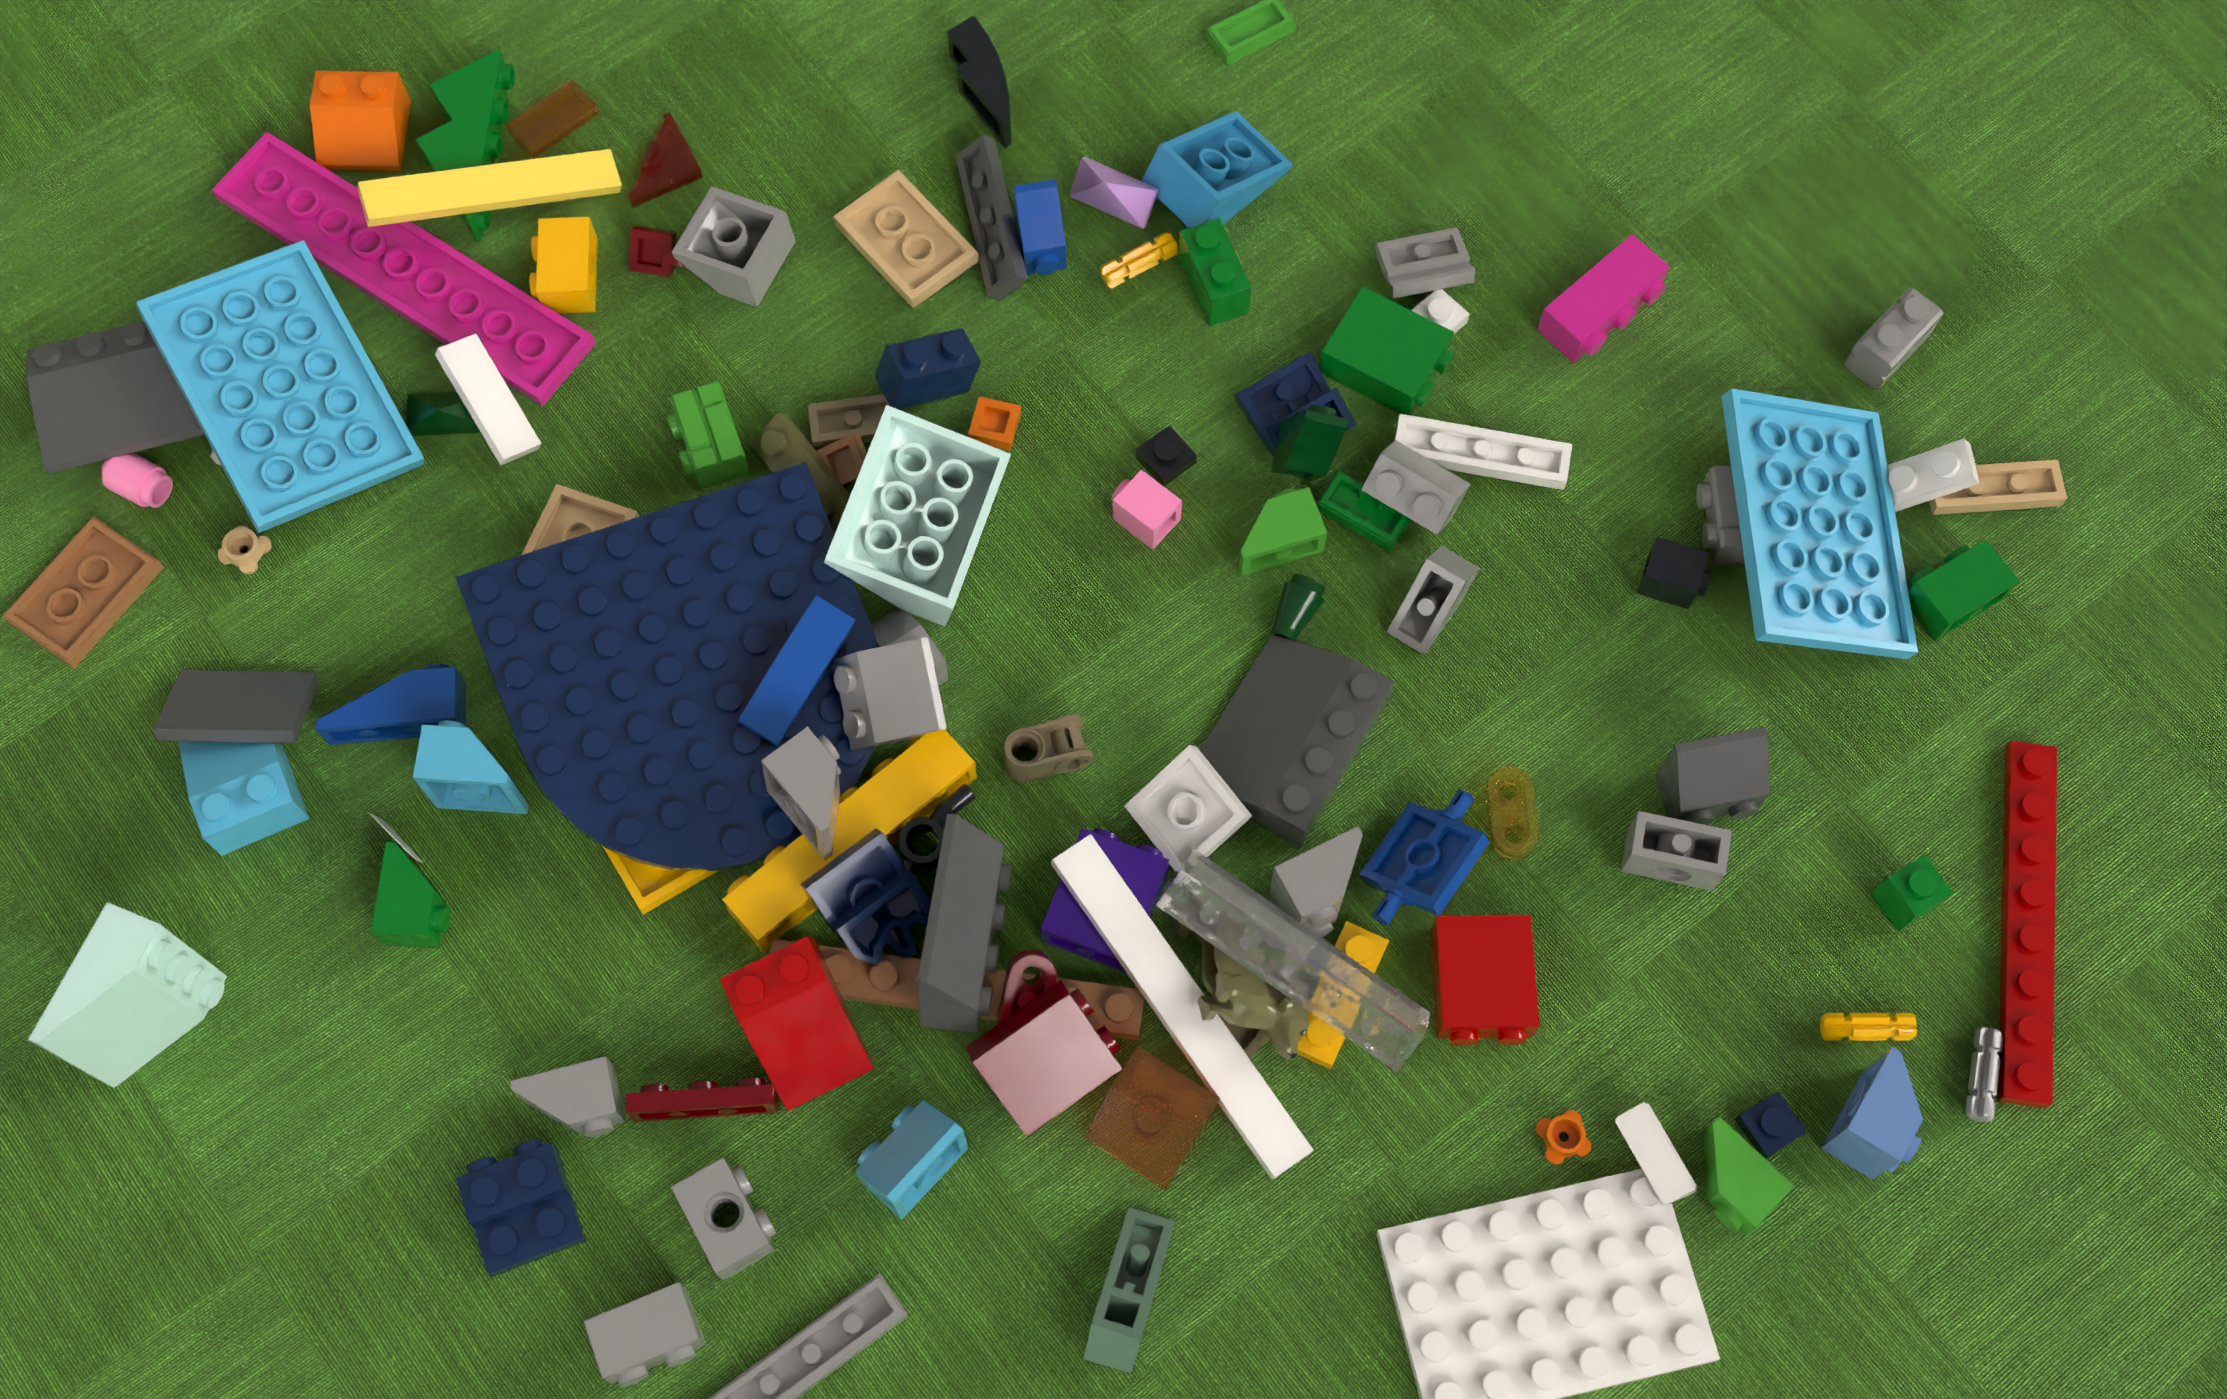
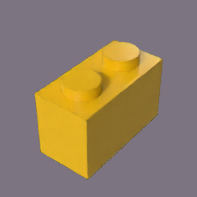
[530,217,598,314]

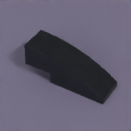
[947,16,1012,148]

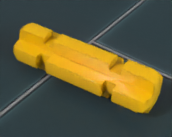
[1100,232,1178,288]
[1820,1013,1917,1041]

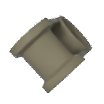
[1004,715,1095,782]

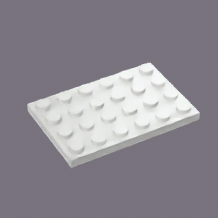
[1376,1168,1720,1399]

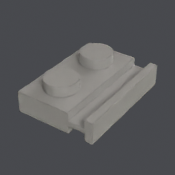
[1375,227,1475,299]

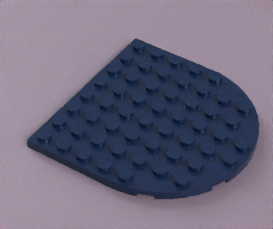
[456,462,878,871]

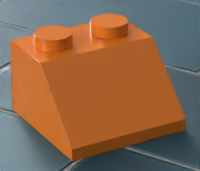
[310,71,411,171]

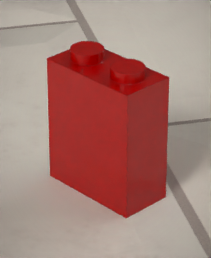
[1430,915,1539,1046]

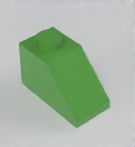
[1238,487,1327,577]
[1702,1116,1794,1236]

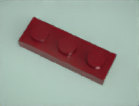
[626,1078,779,1122]

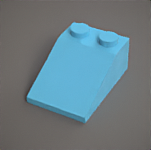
[178,741,310,856]

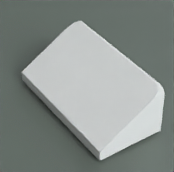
[1615,1102,1698,1205]

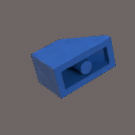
[1014,179,1067,275]

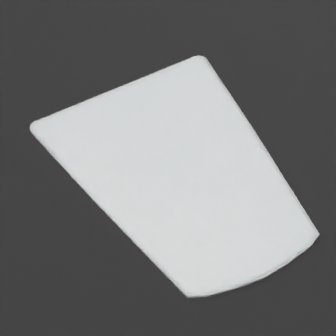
[369,813,423,863]

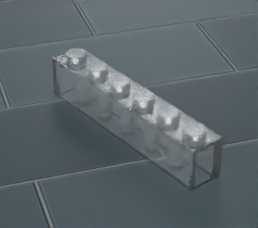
[1156,848,1431,1072]

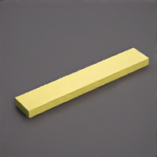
[357,149,622,227]

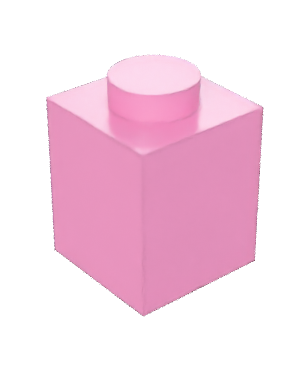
[1112,470,1182,550]

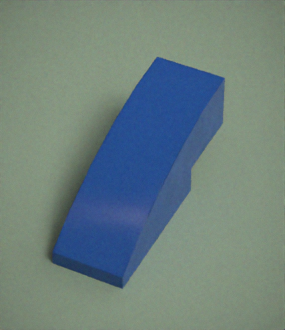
[738,595,856,747]

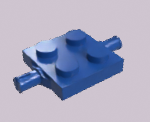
[1359,789,1490,926]

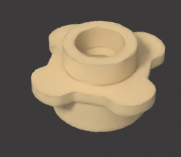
[218,526,272,574]

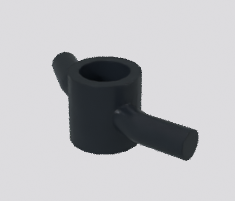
[899,784,976,876]

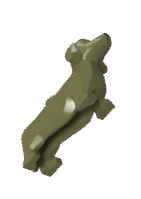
[1172,887,1309,1059]

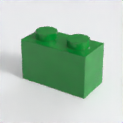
[1179,218,1251,327]
[1908,539,2019,641]

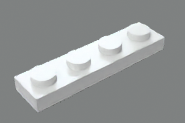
[1395,414,1572,490]

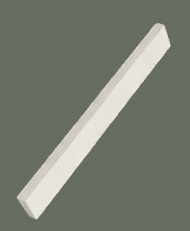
[1050,834,1314,1180]

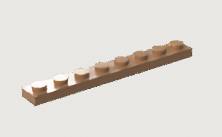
[770,939,1145,1040]

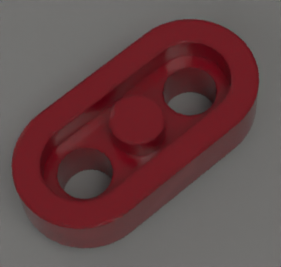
[997,950,1057,1024]

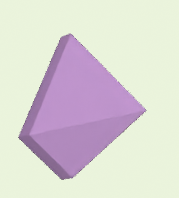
[1069,156,1159,229]

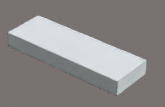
[435,334,542,465]

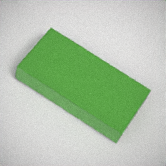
[1206,0,1296,65]

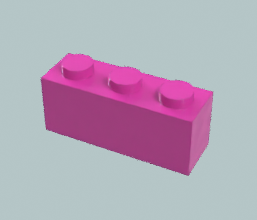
[1537,234,1670,363]

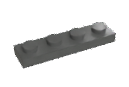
[955,134,1028,301]

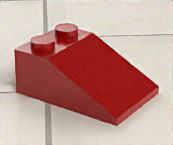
[719,936,875,1111]

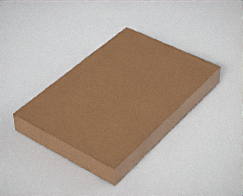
[2,516,165,669]

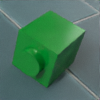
[1871,855,1954,932]

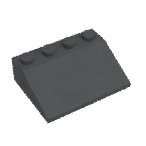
[26,321,205,474]
[1200,634,1395,849]

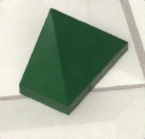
[406,392,481,436]

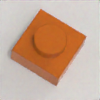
[968,397,1021,451]

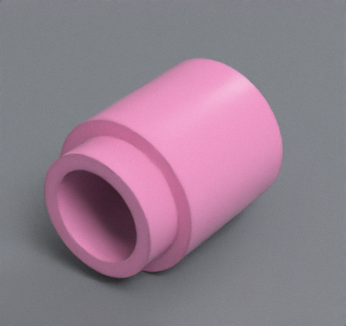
[101,453,173,508]

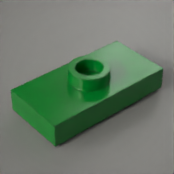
[1316,469,1411,552]

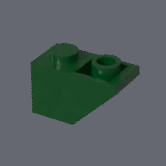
[1271,405,1349,481]

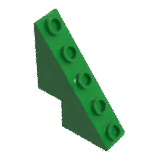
[415,49,515,242]

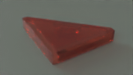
[628,112,703,208]

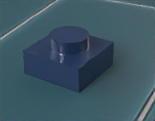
[1735,1091,1807,1159]

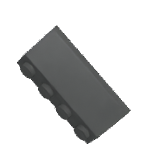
[917,814,1012,1033]

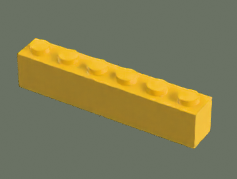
[722,729,977,953]

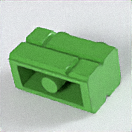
[666,382,750,488]

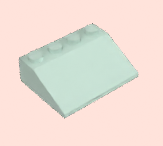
[824,405,1011,626]
[28,902,227,1088]

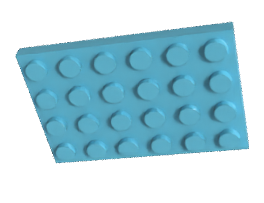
[136,240,424,533]
[1721,388,1918,659]

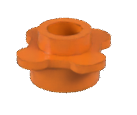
[1536,1110,1592,1165]

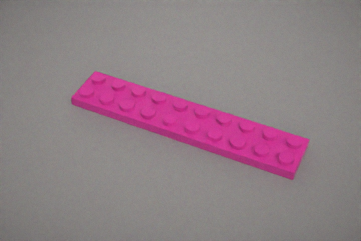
[211,132,596,406]

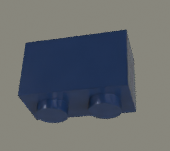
[874,328,981,409]

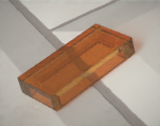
[506,80,600,159]

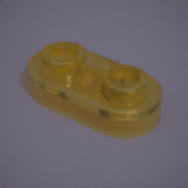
[1485,766,1539,859]

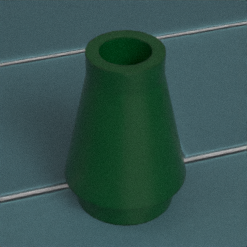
[1270,574,1325,641]

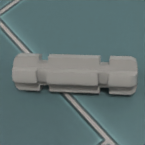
[1965,1027,2003,1122]

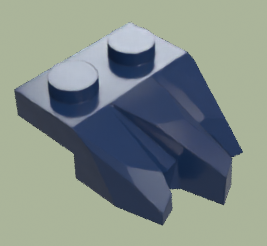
[800,828,931,966]

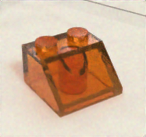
[1085,1046,1220,1191]

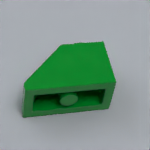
[371,842,451,948]

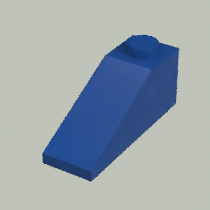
[316,663,466,745]

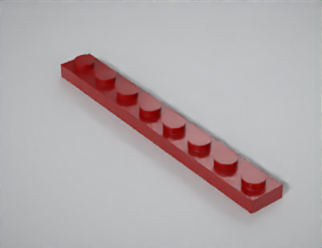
[1998,740,2057,1109]

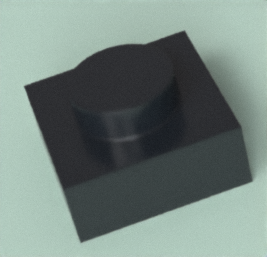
[1136,425,1197,487]

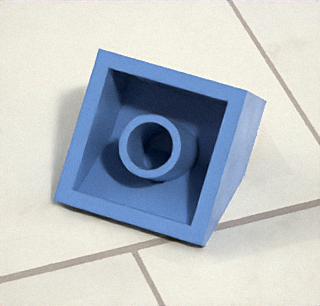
[1821,1047,1923,1180]

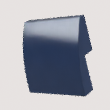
[1234,352,1356,457]

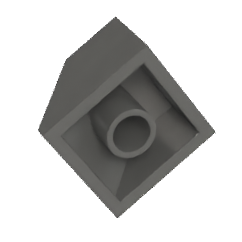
[1655,727,1770,825]

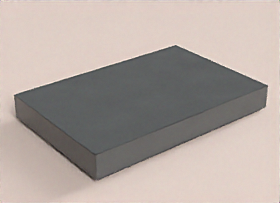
[153,670,319,743]

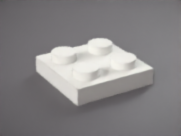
[1124,745,1252,877]

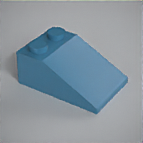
[1141,111,1293,228]

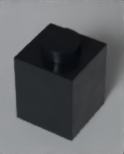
[1637,537,1712,609]

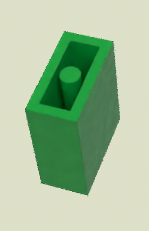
[1319,287,1455,416]

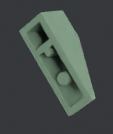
[1083,1207,1175,1374]

